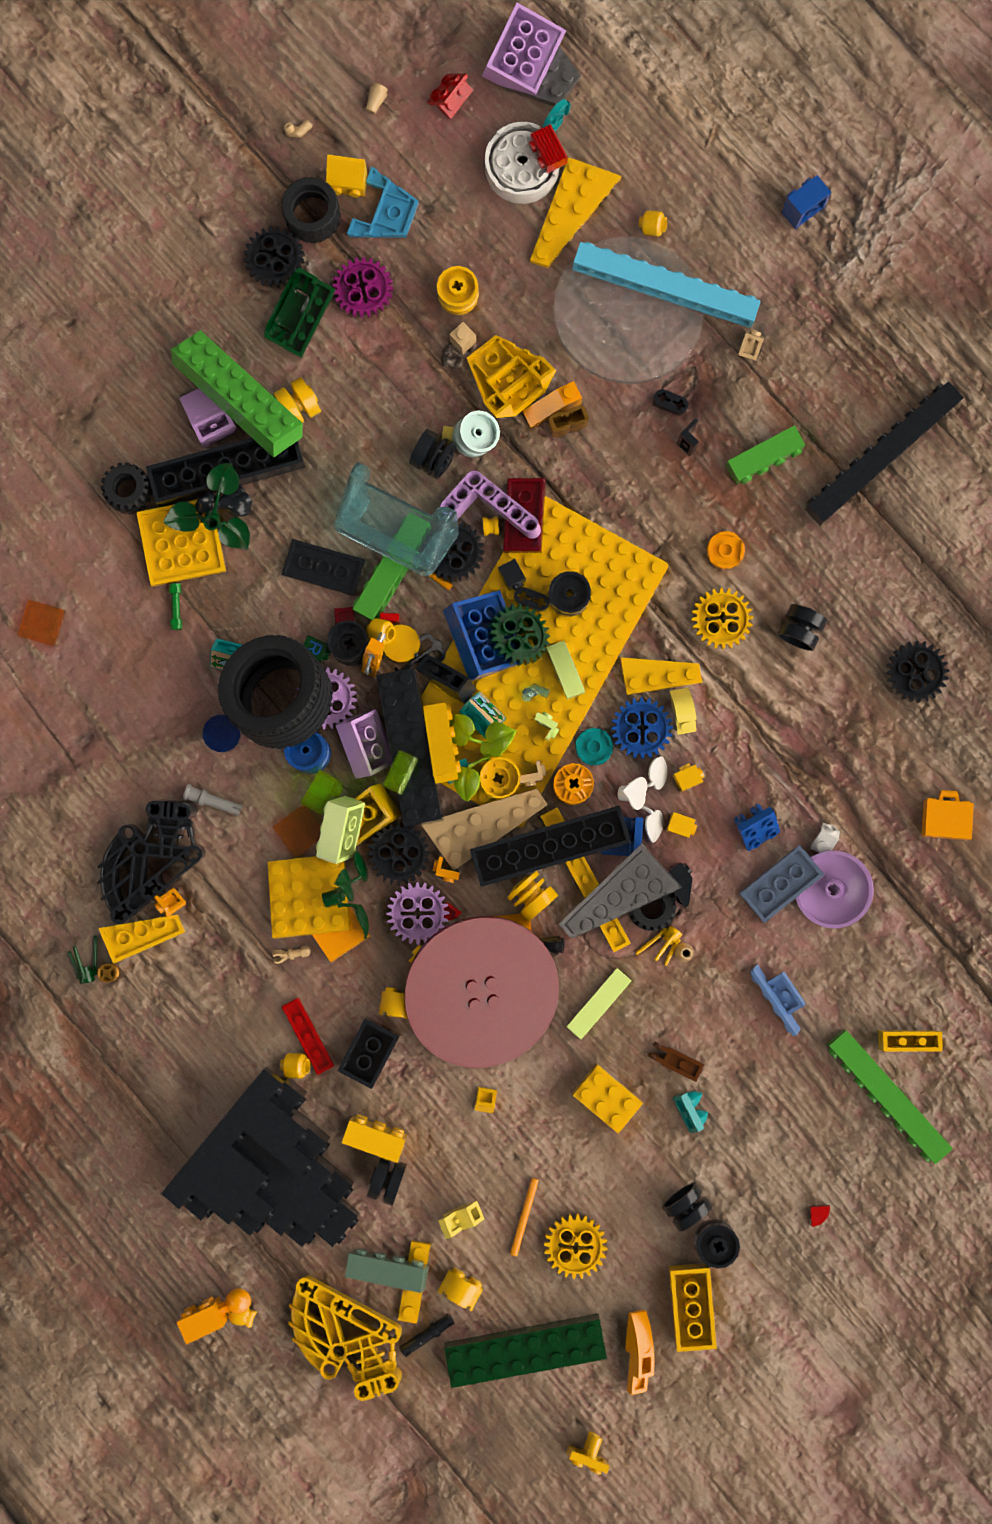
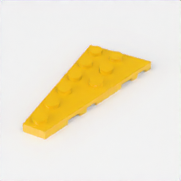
[530,157,621,269]

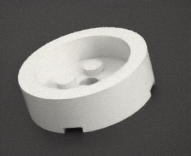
[485,122,559,204]

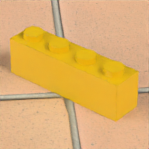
[423,702,461,784]

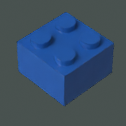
[781,175,831,230]

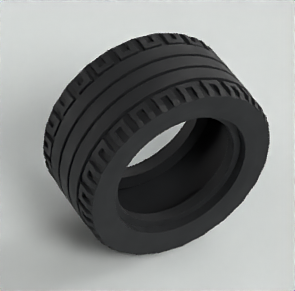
[218,635,333,749]

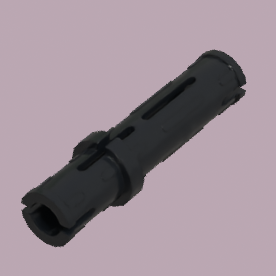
[399,1313,455,1357]

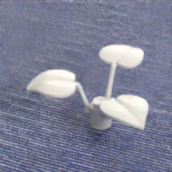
[618,756,667,843]

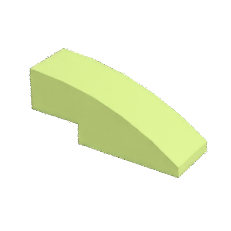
[546,641,585,700]

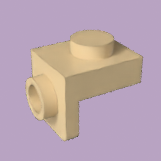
[520,760,546,787]

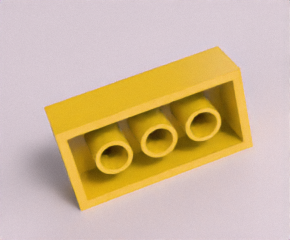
[668,1263,717,1352]

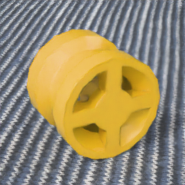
[483,516,499,536]

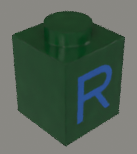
[303,635,331,664]

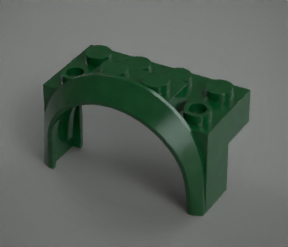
[264,267,336,358]

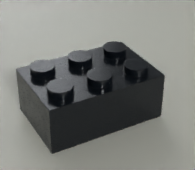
[337,1017,401,1089]

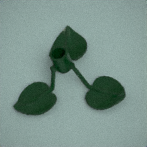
[163,463,250,550]
[322,850,369,939]

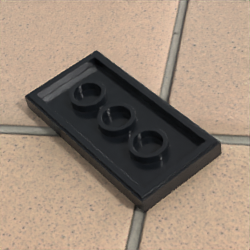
[281,539,365,597]

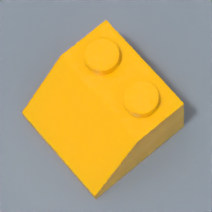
[326,154,368,198]

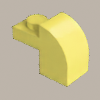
[670,688,696,735]
[438,1201,484,1239]

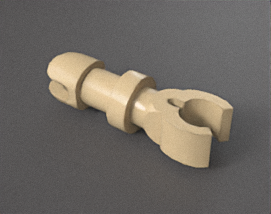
[272,946,311,964]

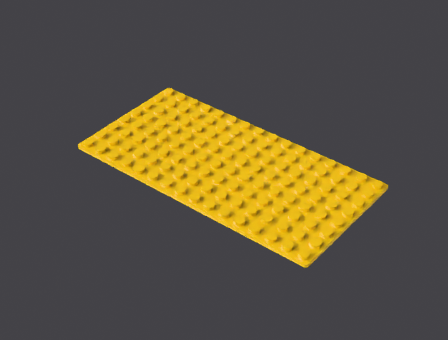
[421,496,668,828]

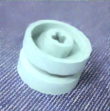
[452,410,500,458]

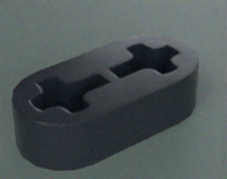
[653,389,688,415]
[514,587,549,612]

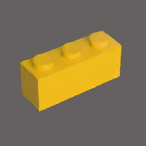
[878,1030,943,1052]

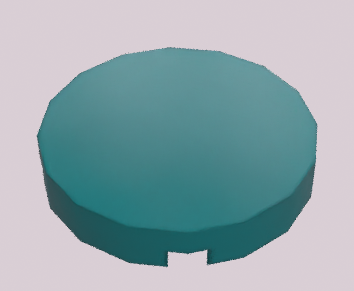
[542,98,571,132]
[575,728,613,766]

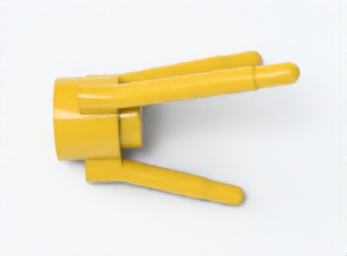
[636,925,682,966]

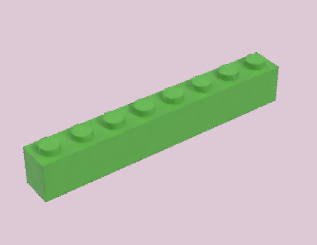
[826,1029,953,1165]

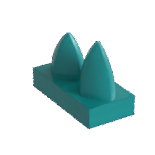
[672,1091,708,1133]

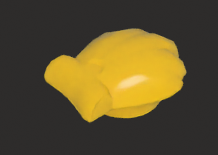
[228,1308,257,1328]

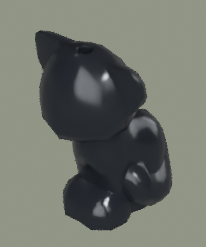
[195,485,252,520]

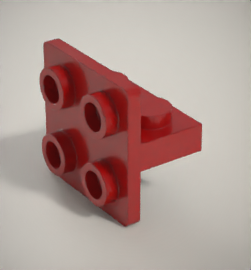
[427,73,473,119]

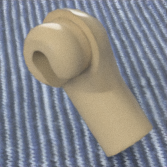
[284,119,313,138]

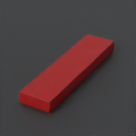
[281,997,335,1075]

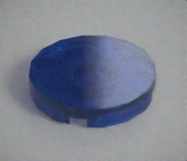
[203,715,241,753]

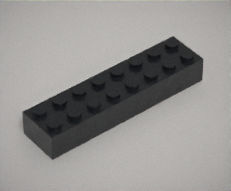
[146,437,306,507]
[376,668,444,828]
[470,805,631,887]

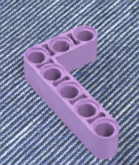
[440,471,541,539]

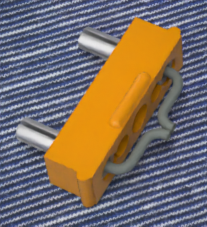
[362,632,386,678]

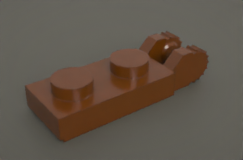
[648,1042,705,1082]

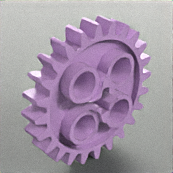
[295,667,358,730]
[386,882,449,945]

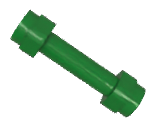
[169,583,183,630]

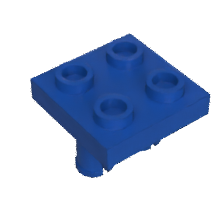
[734,804,781,851]

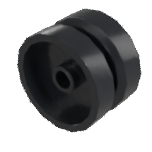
[548,571,591,617]
[367,1157,407,1206]
[662,1182,713,1232]
[694,1219,740,1269]

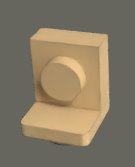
[738,329,764,361]

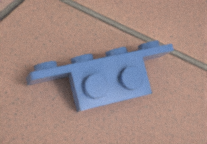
[750,964,806,1036]

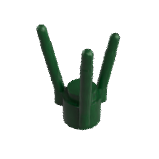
[67,935,97,984]

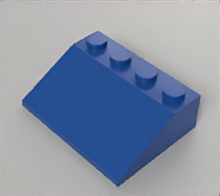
[443,590,517,681]

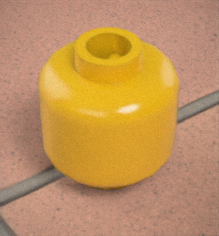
[638,210,667,237]
[366,618,396,645]
[280,1053,310,1079]

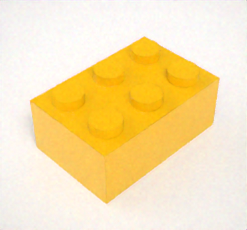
[572,1063,643,1134]
[342,1114,408,1163]

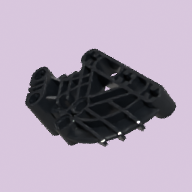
[97,799,206,924]

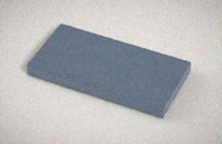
[739,844,825,923]

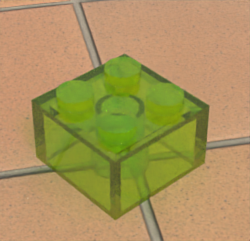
[300,769,344,816]

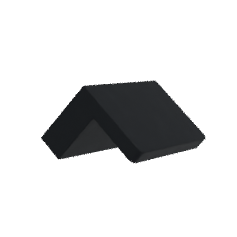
[676,418,699,456]

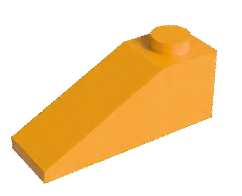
[522,381,582,428]

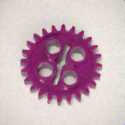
[332,257,394,319]

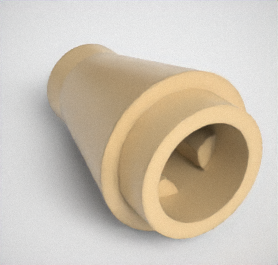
[365,83,388,114]
[674,943,694,962]

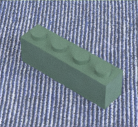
[345,1248,429,1293]

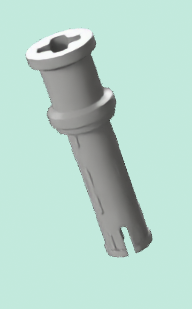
[183,784,242,816]

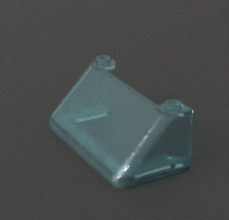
[334,462,459,576]

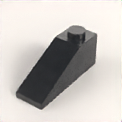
[415,654,476,704]

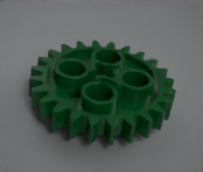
[488,604,550,666]

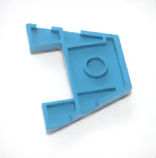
[347,166,419,238]

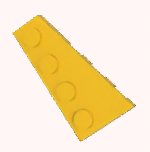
[98,915,185,964]

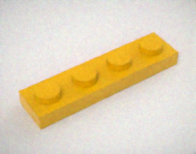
[398,1240,431,1324]

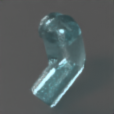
[522,684,551,702]

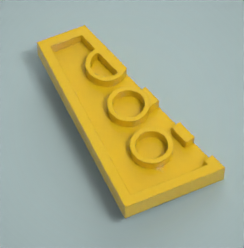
[620,657,702,695]

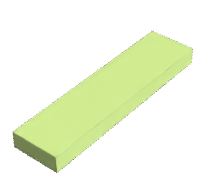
[566,968,631,1039]

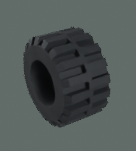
[101,462,153,514]
[628,893,677,931]

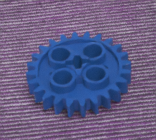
[611,697,673,760]

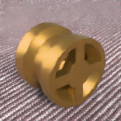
[97,963,120,983]

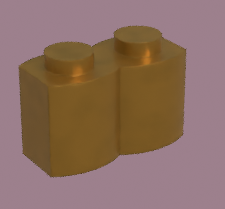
[548,406,589,437]

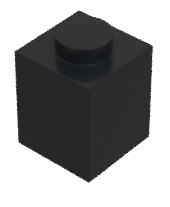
[498,559,526,591]

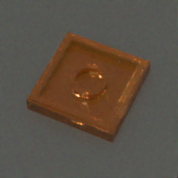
[17,599,66,647]
[273,804,321,858]

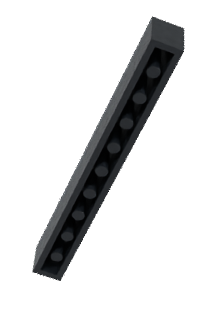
[805,381,964,526]

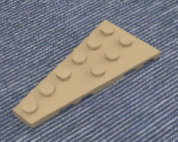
[422,789,548,871]

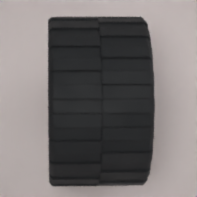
[281,177,341,243]

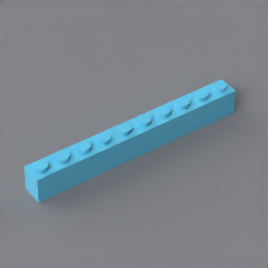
[572,242,761,328]

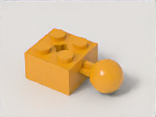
[176,1288,251,1344]

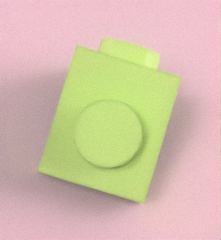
[534,712,559,741]

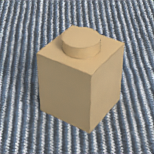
[449,322,476,355]

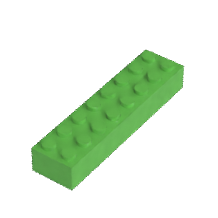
[171,330,303,457]

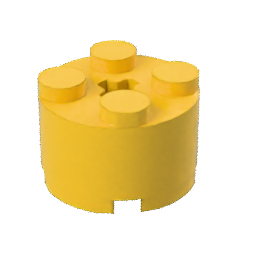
[378,987,408,1019]
[438,1267,483,1311]

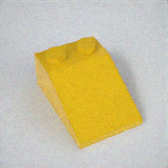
[355,783,402,847]

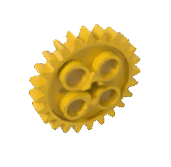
[691,587,754,650]
[544,1213,608,1279]

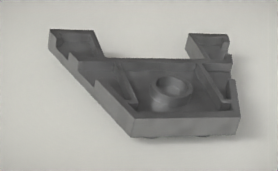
[503,46,581,106]

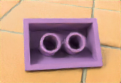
[335,709,392,779]

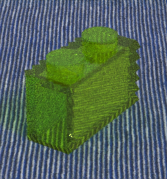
[382,750,418,795]

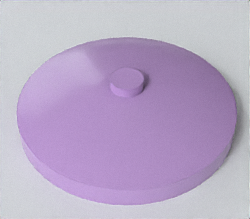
[796,850,874,928]

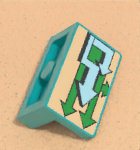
[210,638,242,670]
[459,692,506,739]

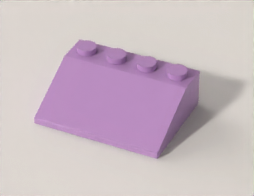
[482,3,566,96]

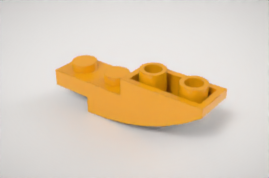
[625,1309,654,1395]

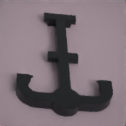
[394,633,446,671]

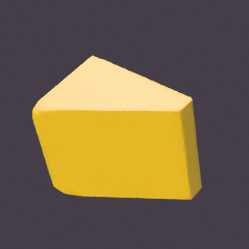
[474,1087,497,1113]

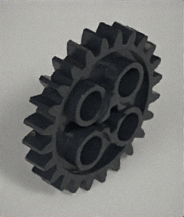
[243,226,305,288]
[423,521,484,583]
[885,641,950,703]
[367,822,430,885]

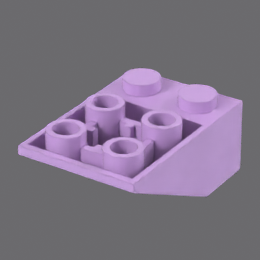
[179,388,238,448]

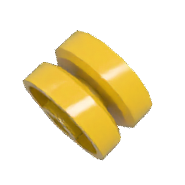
[437,266,479,315]

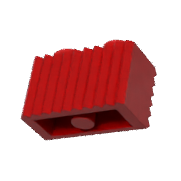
[529,124,568,173]

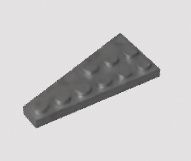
[559,844,682,938]

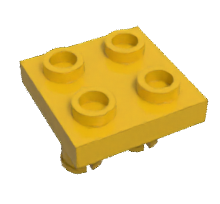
[566,1431,610,1475]

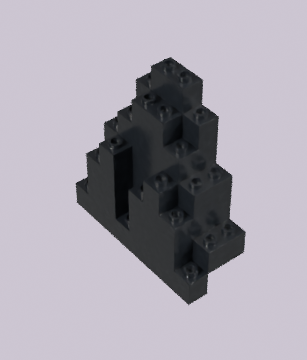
[161,1067,359,1247]

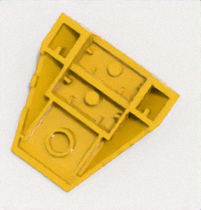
[467,335,556,418]

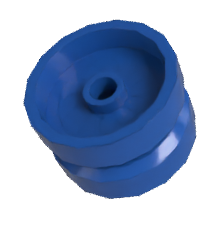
[284,732,331,774]

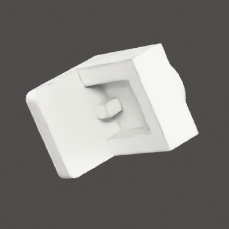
[810,823,840,853]

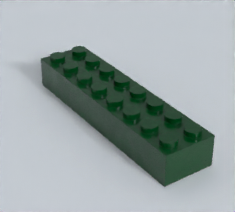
[444,1313,607,1388]

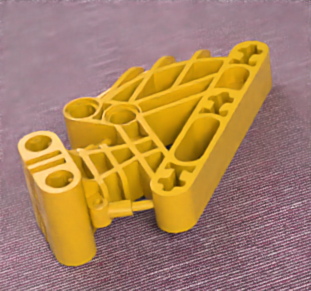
[288,1275,402,1401]

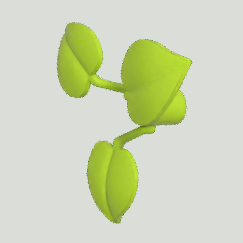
[450,714,516,801]

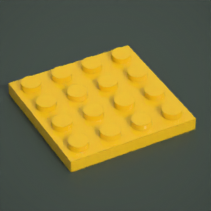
[137,500,226,587]
[268,856,350,939]

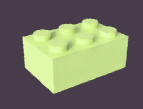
[316,796,366,864]

